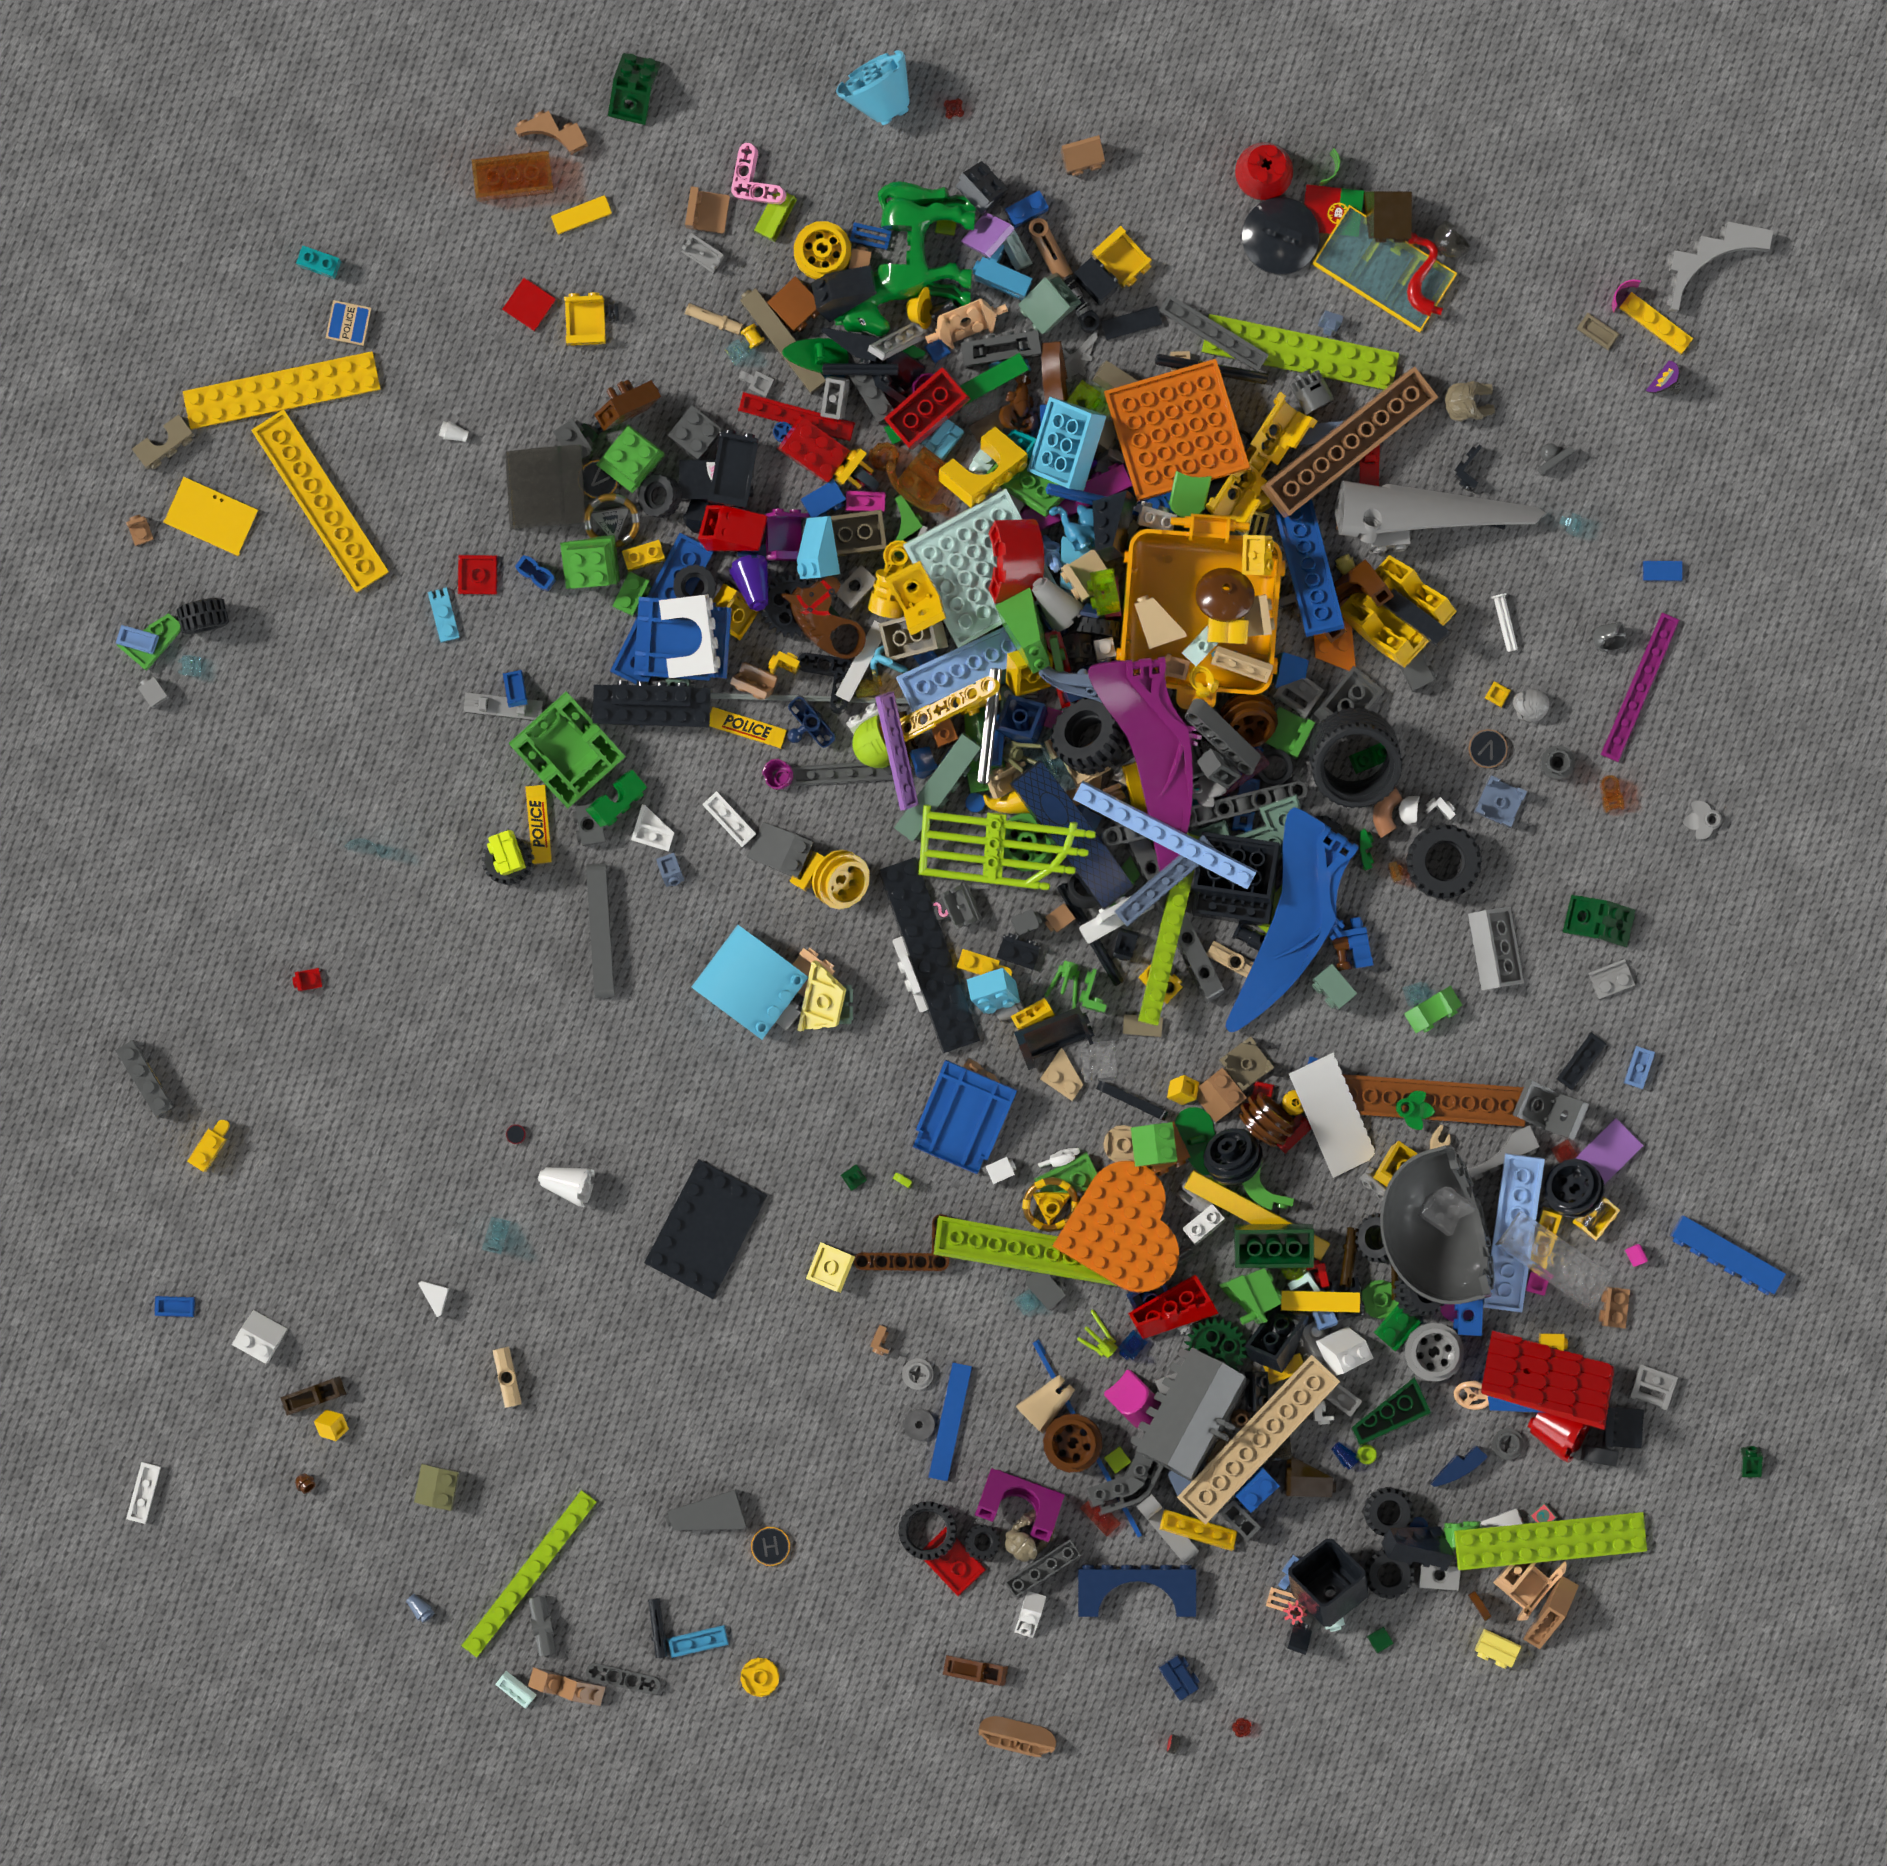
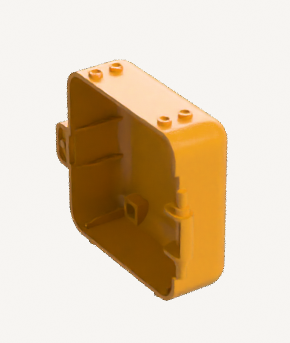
[1116,513,1286,709]

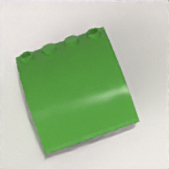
[508,692,626,809]

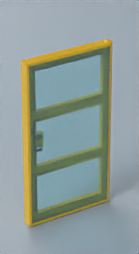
[1312,205,1457,333]

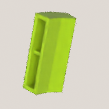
[754,191,797,242]

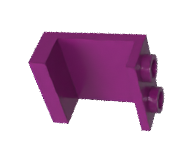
[765,509,809,562]

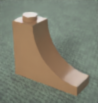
[1523,1576,1579,1649]

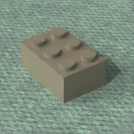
[831,510,886,557]
[878,617,948,661]

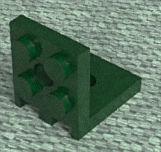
[608,53,661,125]
[1563,895,1635,947]

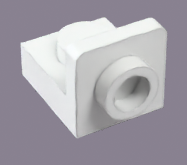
[1313,1401,1334,1425]

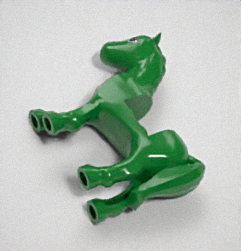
[835,181,976,337]

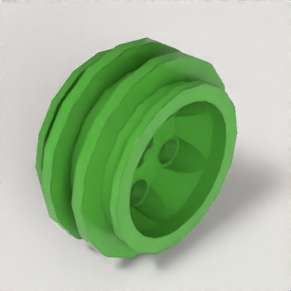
[1004,813,1053,872]

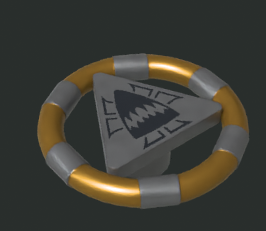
[583,493,640,548]

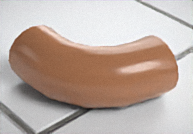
[1373,788,1403,838]

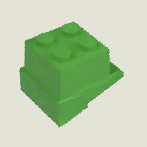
[596,425,665,494]
[560,535,620,589]
[1219,1268,1282,1325]

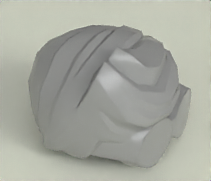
[1513,689,1549,722]

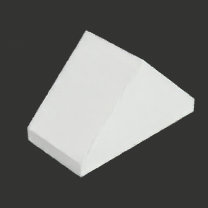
[418,1281,449,1317]

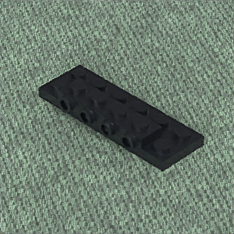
[592,681,711,728]

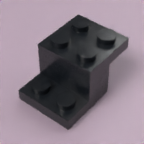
[955,161,1008,214]

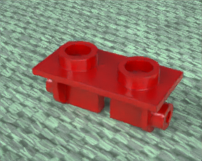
[1277,1114,1312,1154]

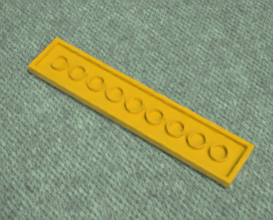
[182,351,381,430]
[251,409,389,593]

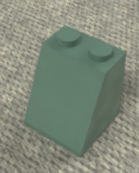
[1018,273,1081,335]

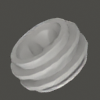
[1404,1323,1464,1381]

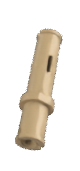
[685,303,744,336]

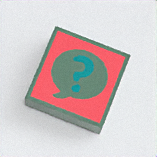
[1529,1503,1557,1523]

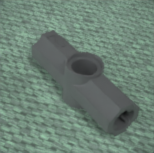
[529,1595,556,1657]

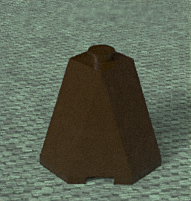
[1284,1455,1336,1497]

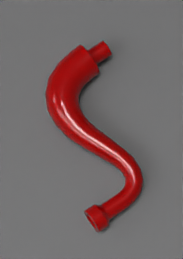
[1407,232,1443,316]

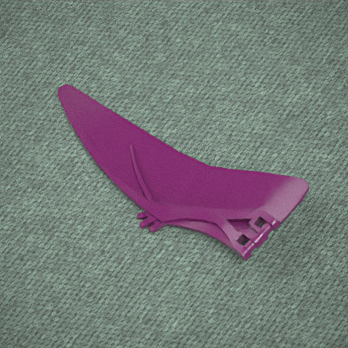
[1088,657,1202,871]

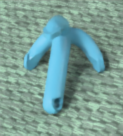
[870,646,908,677]

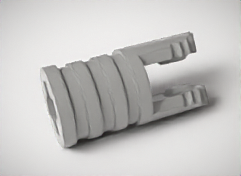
[1176,1182,1213,1213]

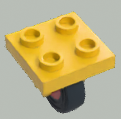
[834,449,879,492]

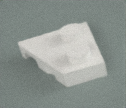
[631,804,674,852]

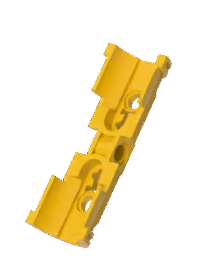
[1205,392,1318,533]

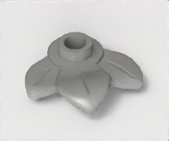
[1192,775,1227,807]
[1683,801,1722,840]

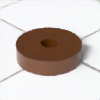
[1468,1591,1491,1621]

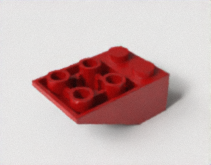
[698,505,768,551]

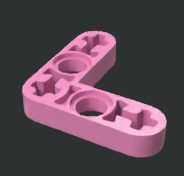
[731,143,786,204]

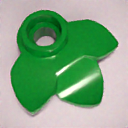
[1396,1091,1435,1130]

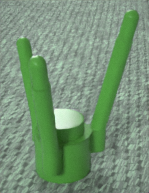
[1045,961,1080,1009]

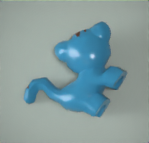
[1049,505,1095,551]

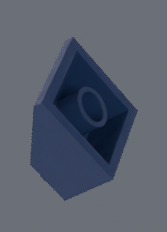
[995,694,1048,744]

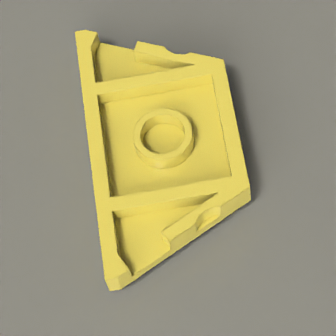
[797,960,846,1031]

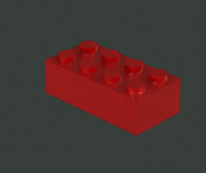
[884,367,971,450]

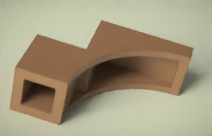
[514,110,588,155]
[528,1667,606,1706]

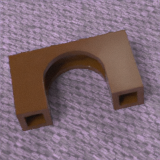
[1324,559,1394,643]

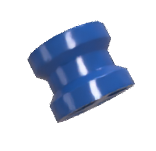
[773,422,791,442]

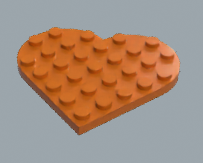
[1052,1161,1179,1293]

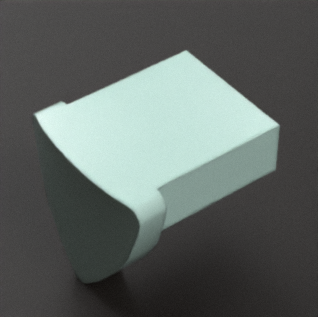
[1288,1272,1320,1292]

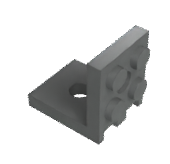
[1513,1079,1589,1140]

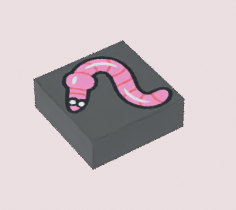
[931,899,950,921]

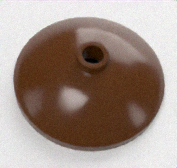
[1195,568,1255,622]

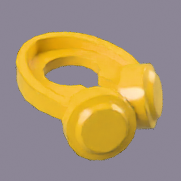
[1189,666,1219,698]

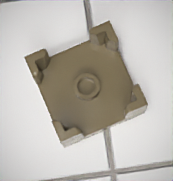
[1219,1036,1274,1091]

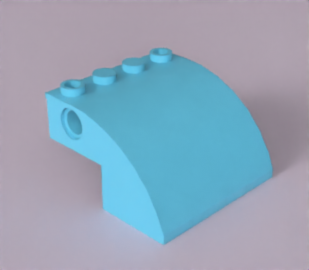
[692,925,808,1040]

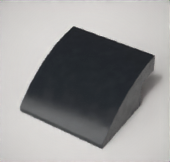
[1192,832,1280,927]

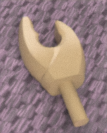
[1430,1125,1451,1149]

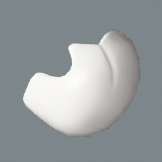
[1399,796,1420,826]

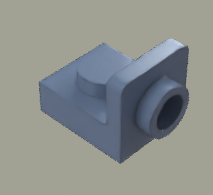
[656,853,684,887]

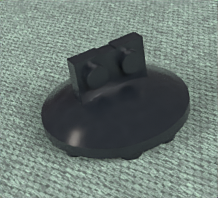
[1242,197,1320,275]

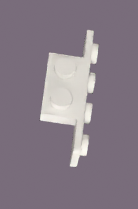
[1079,896,1154,944]
[892,936,927,1012]

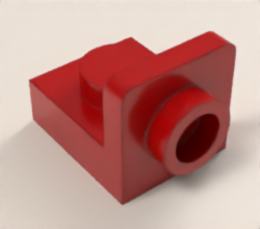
[292,968,323,992]
[1305,1260,1329,1287]

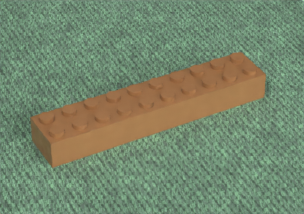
[1261,367,1438,518]

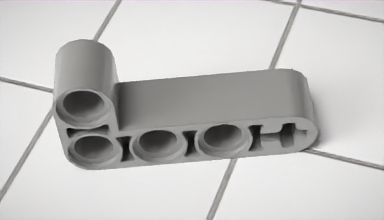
[1136,1493,1199,1564]

